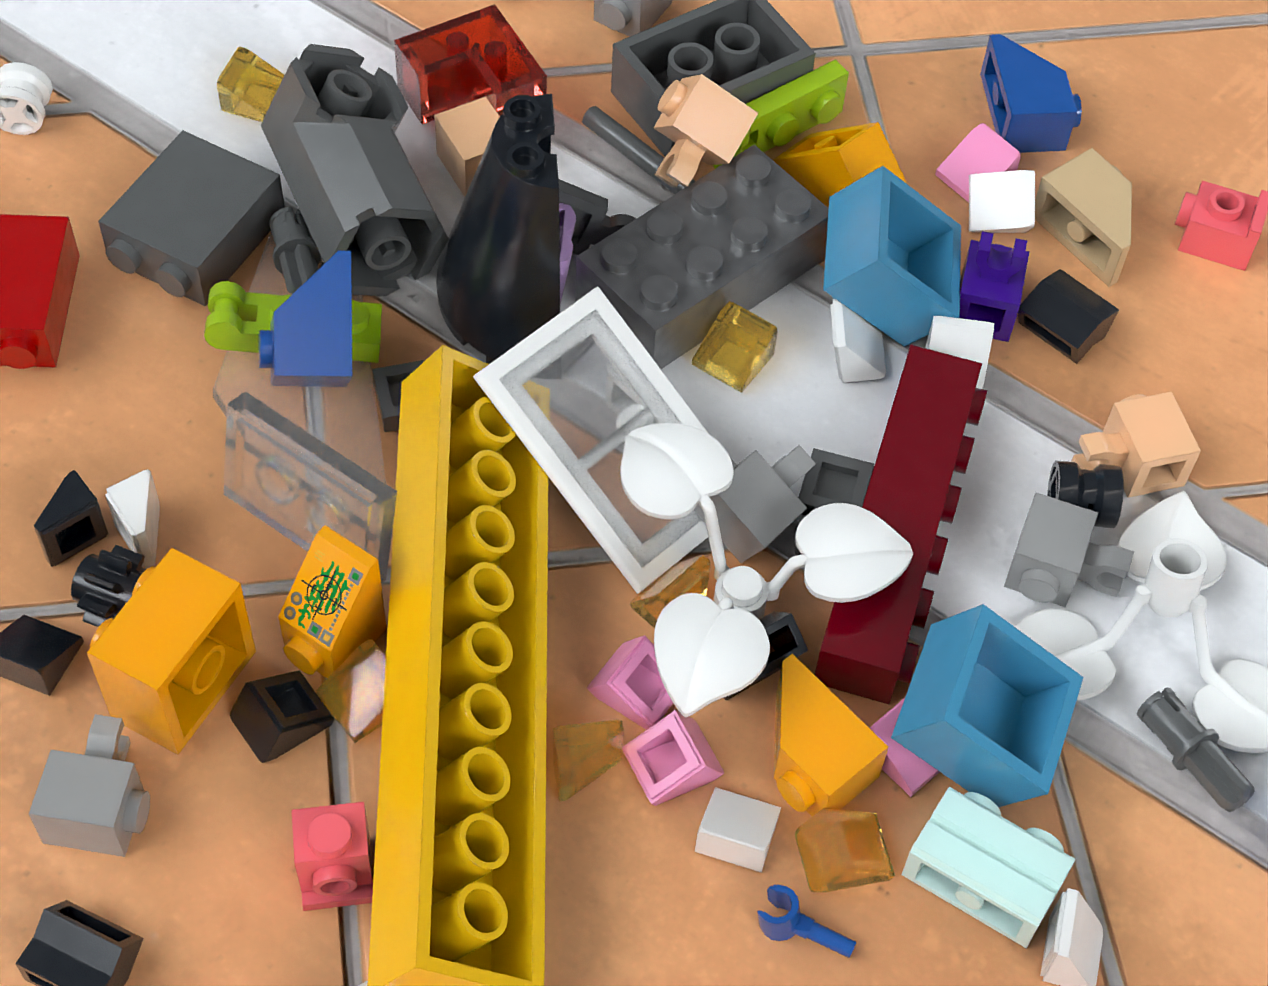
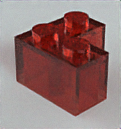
[394,4,547,125]

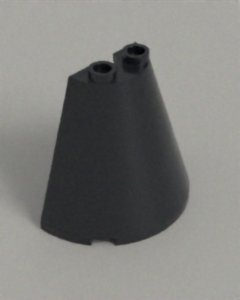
[436,94,561,380]

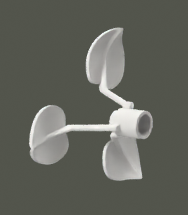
[620,423,913,717]
[1014,491,1268,753]

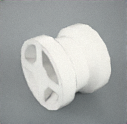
[0,62,53,135]

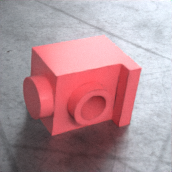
[1174,180,1268,271]
[291,802,373,911]

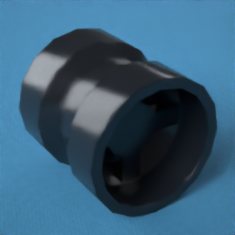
[1047,460,1124,528]

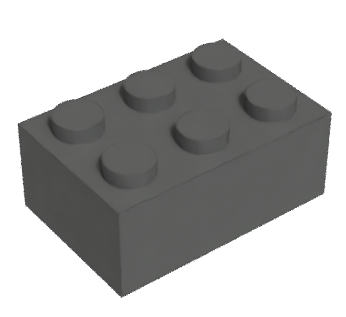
[611,0,816,157]

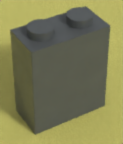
[98,130,285,306]

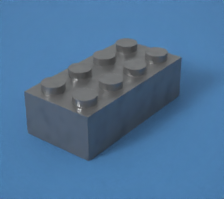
[575,145,829,369]

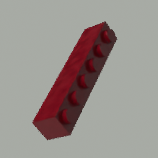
[814,344,988,705]

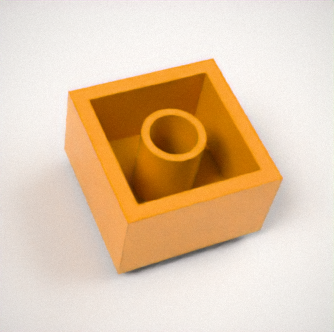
[87,547,256,755]

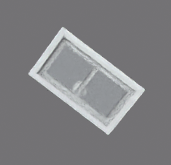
[473,286,709,594]

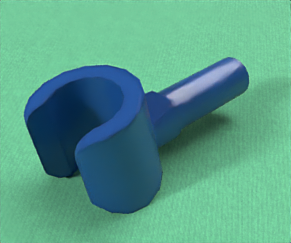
[757,884,856,958]

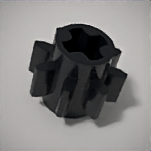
[71,545,146,627]

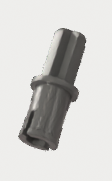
[269,207,321,294]
[1137,687,1255,812]

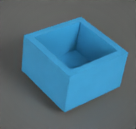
[823,166,961,347]
[891,604,1084,807]

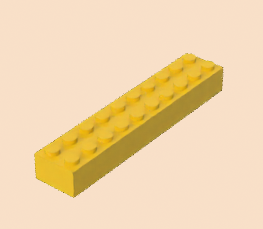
[367,345,549,986]

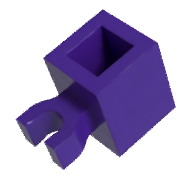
[959,231,1029,342]

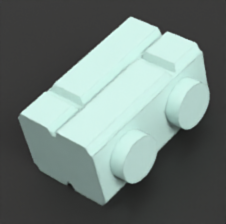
[901,787,1076,948]

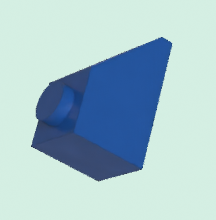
[980,34,1082,153]
[258,250,352,387]

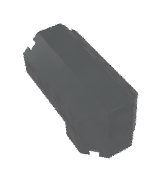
[260,44,449,296]

